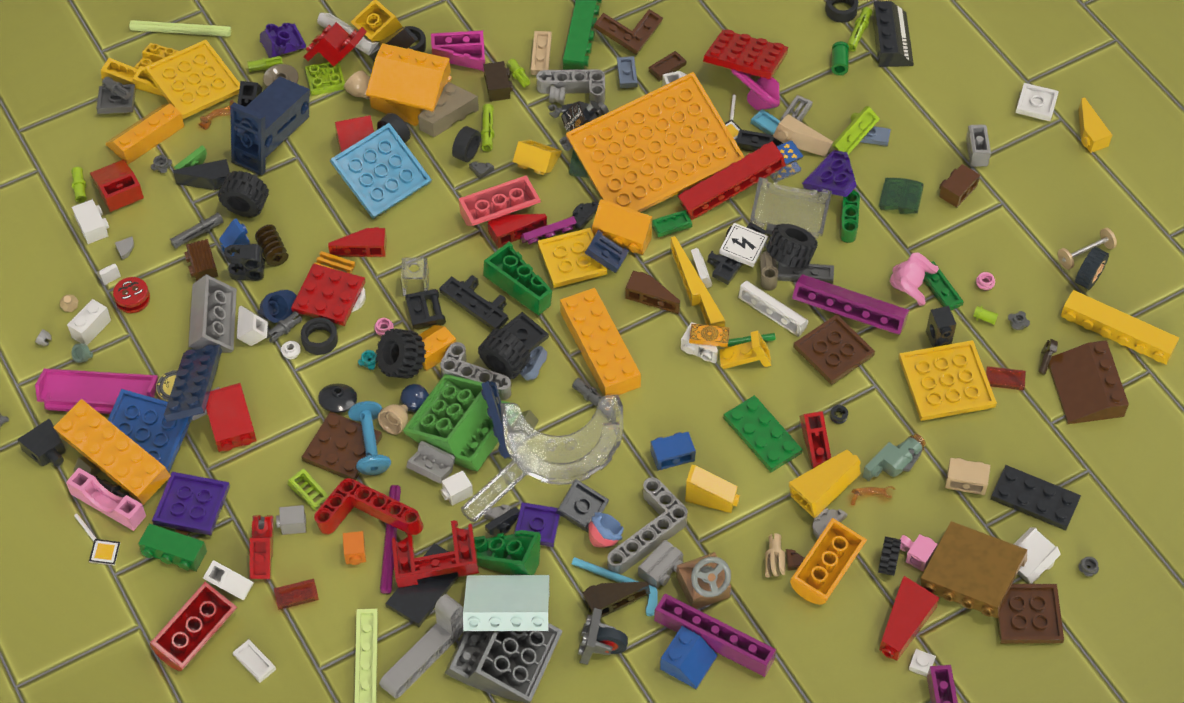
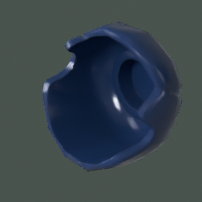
[400,384,429,413]

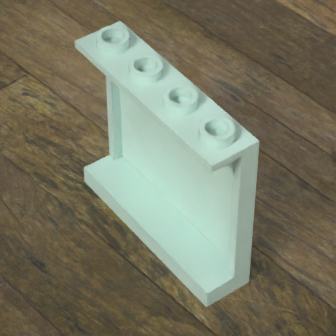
[463,575,550,631]

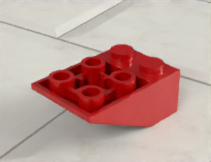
[90,159,144,212]

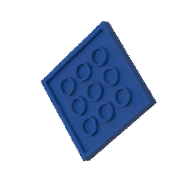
[108,389,193,472]

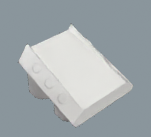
[1014,528,1061,584]

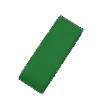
[840,190,860,243]

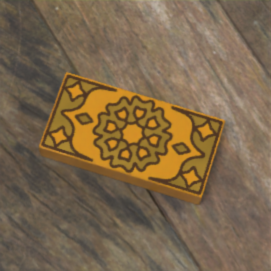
[689,324,730,347]

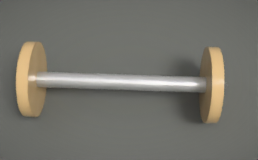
[1058,228,1117,270]

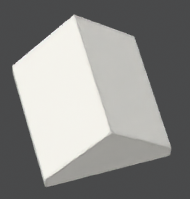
[96,264,121,285]

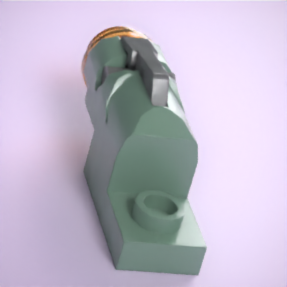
[863,434,926,481]

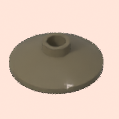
[263,64,299,87]

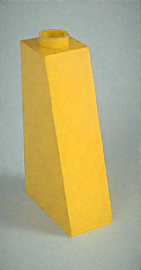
[789,450,861,518]

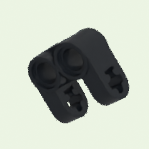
[224,244,265,281]

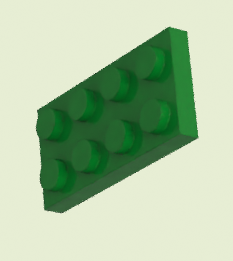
[723,395,803,473]

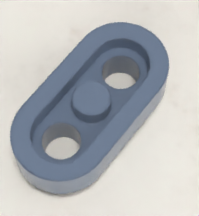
[520,346,547,380]

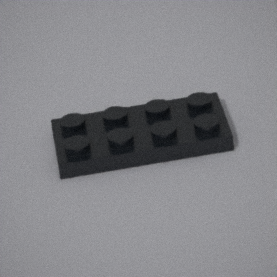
[991,465,1081,530]

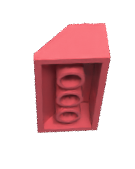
[459,176,541,226]

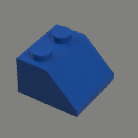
[660,626,717,689]

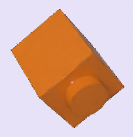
[343,531,366,565]

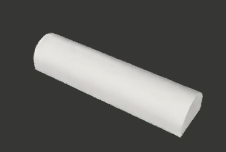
[317,13,378,55]
[738,281,809,337]

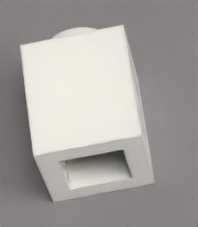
[440,471,473,506]

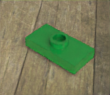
[652,210,692,238]

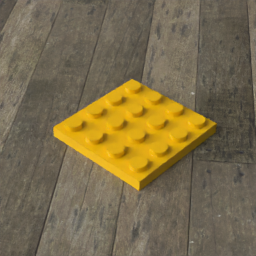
[145,40,240,119]
[899,340,997,421]

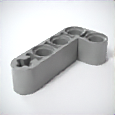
[536,69,605,103]
[440,342,512,400]

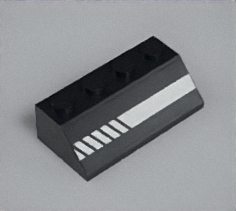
[872,1,914,67]

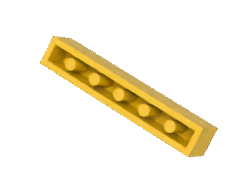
[1061,290,1179,365]

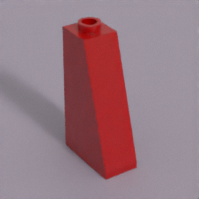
[879,576,940,661]

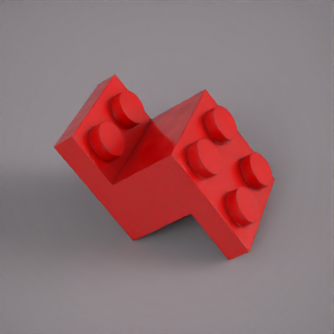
[303,22,367,67]

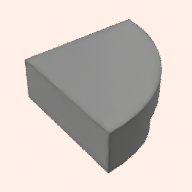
[115,236,134,260]
[484,505,511,521]

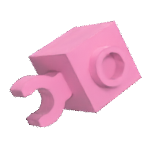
[900,534,938,572]

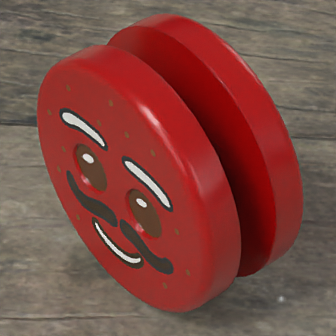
[113,277,150,313]

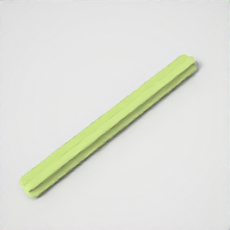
[129,20,231,37]

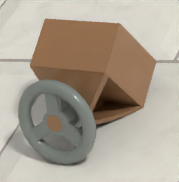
[676,552,731,609]

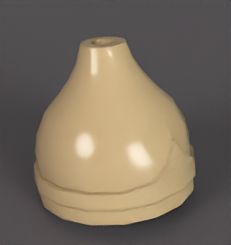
[344,70,370,99]
[378,404,408,435]

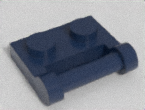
[585,230,629,273]

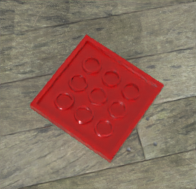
[703,29,789,80]

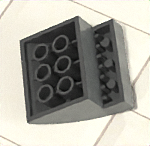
[444,623,562,703]

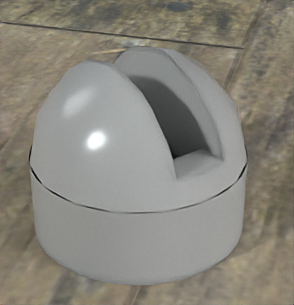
[35,329,52,346]

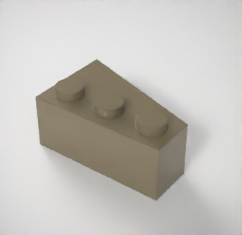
[418,82,479,137]

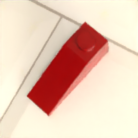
[488,214,547,248]
[328,227,387,257]
[799,411,831,469]

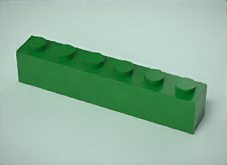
[563,0,602,70]

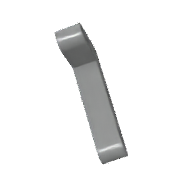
[607,477,688,574]
[379,594,464,699]

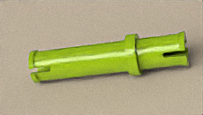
[847,7,873,52]
[480,104,495,152]

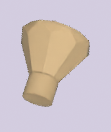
[60,294,78,312]

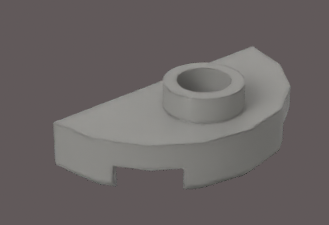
[812,508,847,540]

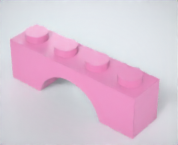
[66,468,146,531]

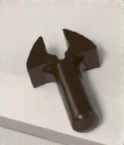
[1038,339,1058,375]

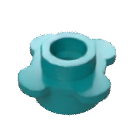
[358,350,377,370]

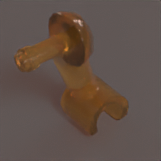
[199,100,234,130]
[851,485,896,505]

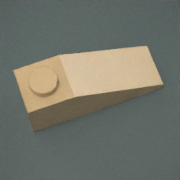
[773,114,833,157]

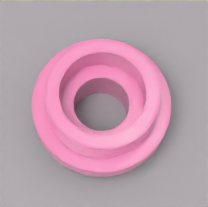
[976,272,995,290]
[374,318,394,336]

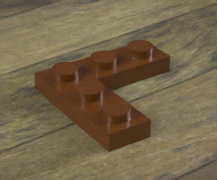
[593,9,663,55]

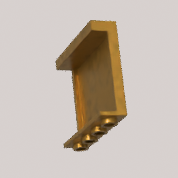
[921,521,1028,618]

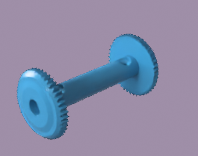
[348,401,391,475]

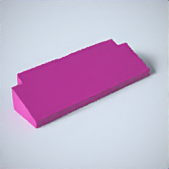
[35,368,158,414]

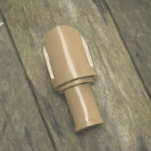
[765,533,786,578]

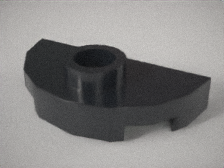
[573,201,599,230]
[485,507,520,536]

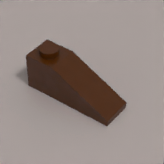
[625,270,680,314]

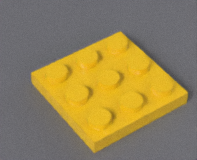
[537,228,607,288]

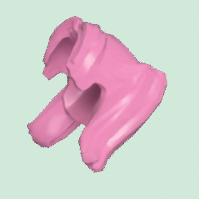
[890,253,939,306]

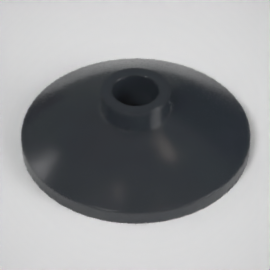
[318,383,357,413]

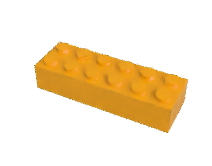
[560,288,641,399]
[53,399,171,505]

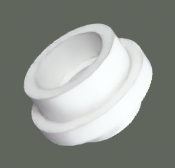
[281,341,301,359]

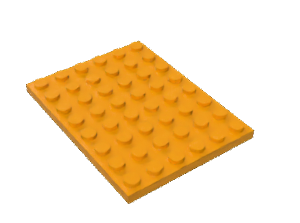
[566,72,744,212]

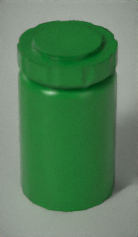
[831,41,849,75]

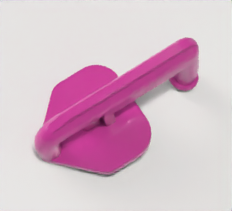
[731,69,780,111]

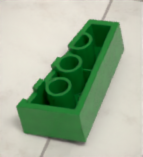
[483,241,552,316]

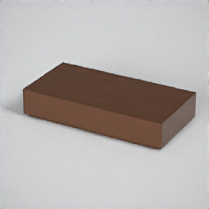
[649,51,687,81]

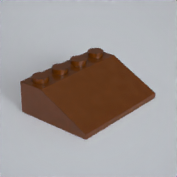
[1049,340,1129,424]

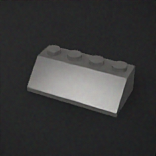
[189,275,237,353]

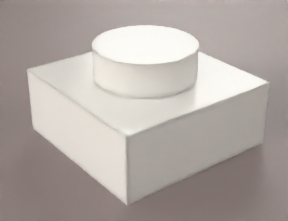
[909,649,936,677]

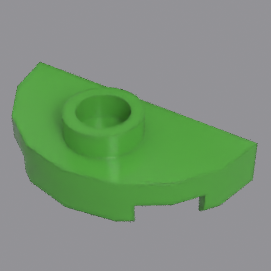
[174,145,207,169]

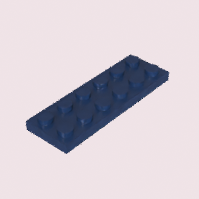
[164,344,222,422]

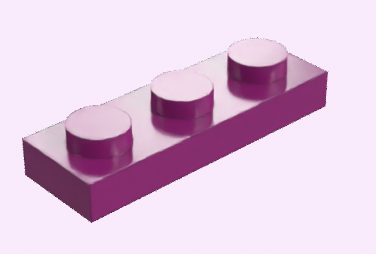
[520,216,577,245]

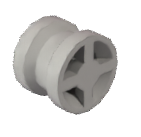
[549,86,566,105]

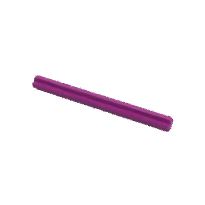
[380,485,401,594]

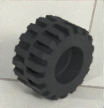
[218,171,269,217]
[766,223,818,268]
[376,329,426,379]
[478,329,531,380]

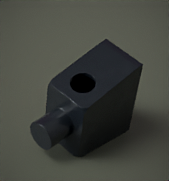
[17,419,66,467]

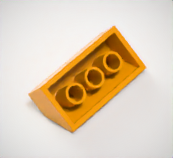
[106,103,185,165]

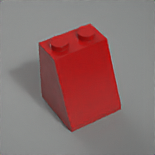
[335,115,374,153]
[206,383,257,452]

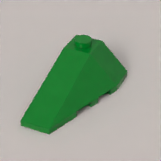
[474,530,541,575]

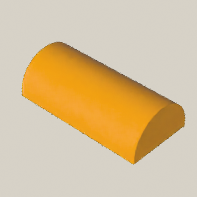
[790,518,867,605]

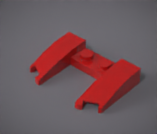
[392,520,479,588]

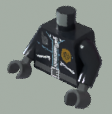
[548,101,599,151]

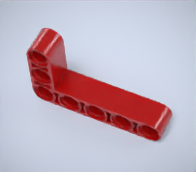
[314,478,424,535]

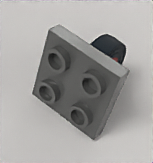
[578,608,628,665]

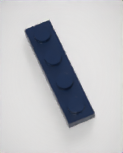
[481,381,518,459]

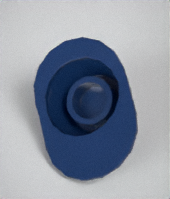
[257,290,297,323]

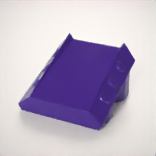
[260,23,306,58]

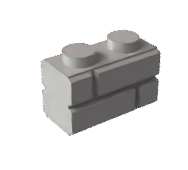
[966,125,991,167]
[638,540,684,588]

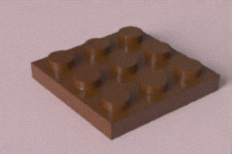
[793,314,875,385]
[302,412,382,480]
[997,584,1064,643]

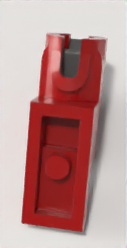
[250,515,273,579]

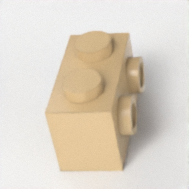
[945,458,990,495]

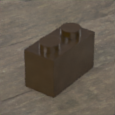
[483,61,513,102]

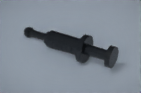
[94,475,130,497]

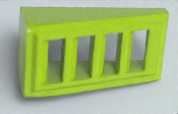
[287,468,329,510]

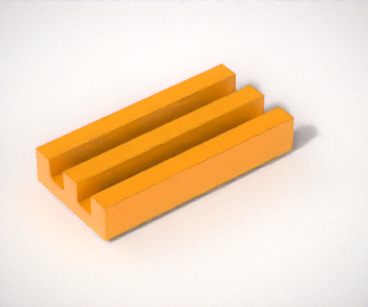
[314,251,355,274]

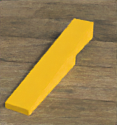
[101,58,164,97]
[670,236,725,327]

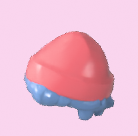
[588,512,624,548]

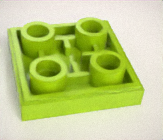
[305,62,345,96]

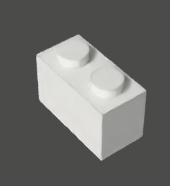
[72,199,109,244]
[67,299,111,345]

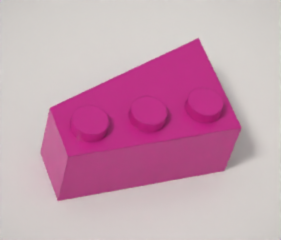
[431,30,485,71]

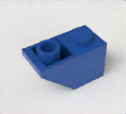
[219,219,250,256]

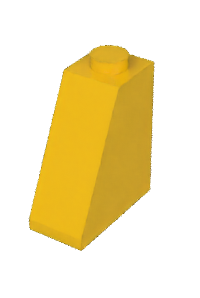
[685,465,740,513]

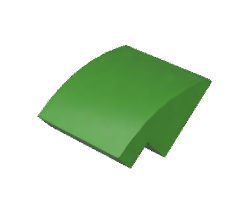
[403,374,519,471]

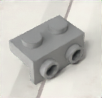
[406,441,455,484]

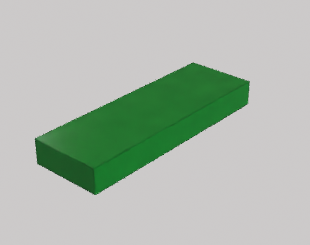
[923,261,964,310]

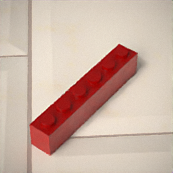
[678,141,786,220]

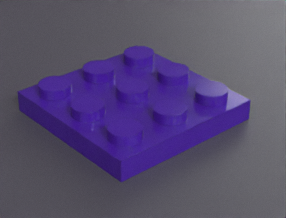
[152,472,230,536]

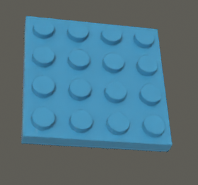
[330,123,432,219]

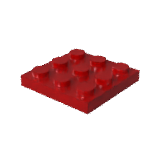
[291,264,366,326]

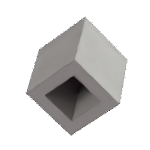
[276,505,307,535]

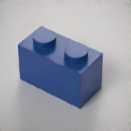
[650,432,696,471]

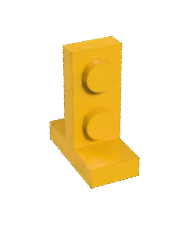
[719,330,772,369]

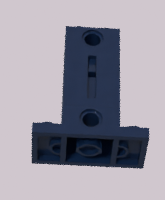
[230,76,310,176]

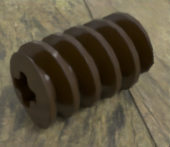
[255,224,289,266]

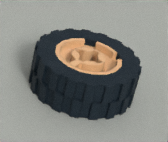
[1075,246,1109,290]

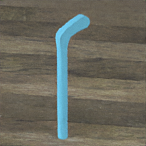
[572,557,658,616]

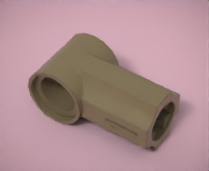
[760,251,778,290]

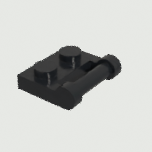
[405,289,446,329]

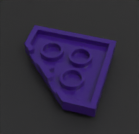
[802,150,857,197]

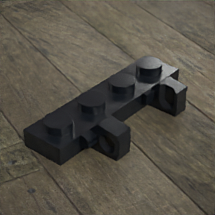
[707,222,766,285]
[439,275,509,330]

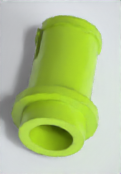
[973,306,999,325]

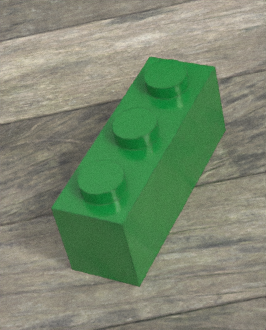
[138,523,207,572]

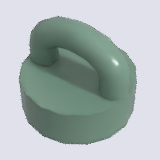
[71,343,93,363]

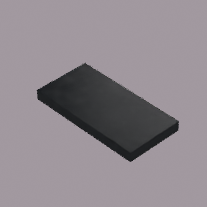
[385,543,459,627]

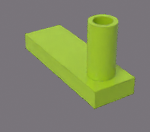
[832,106,880,155]

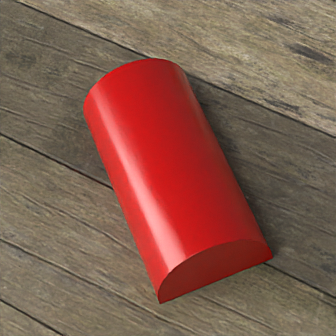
[150,581,237,671]

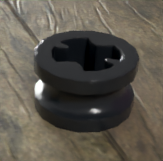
[830,405,848,424]

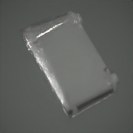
[750,177,832,239]

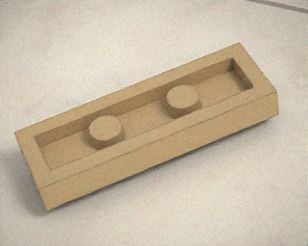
[531,31,552,75]

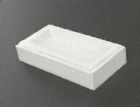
[691,248,713,288]
[233,639,276,683]

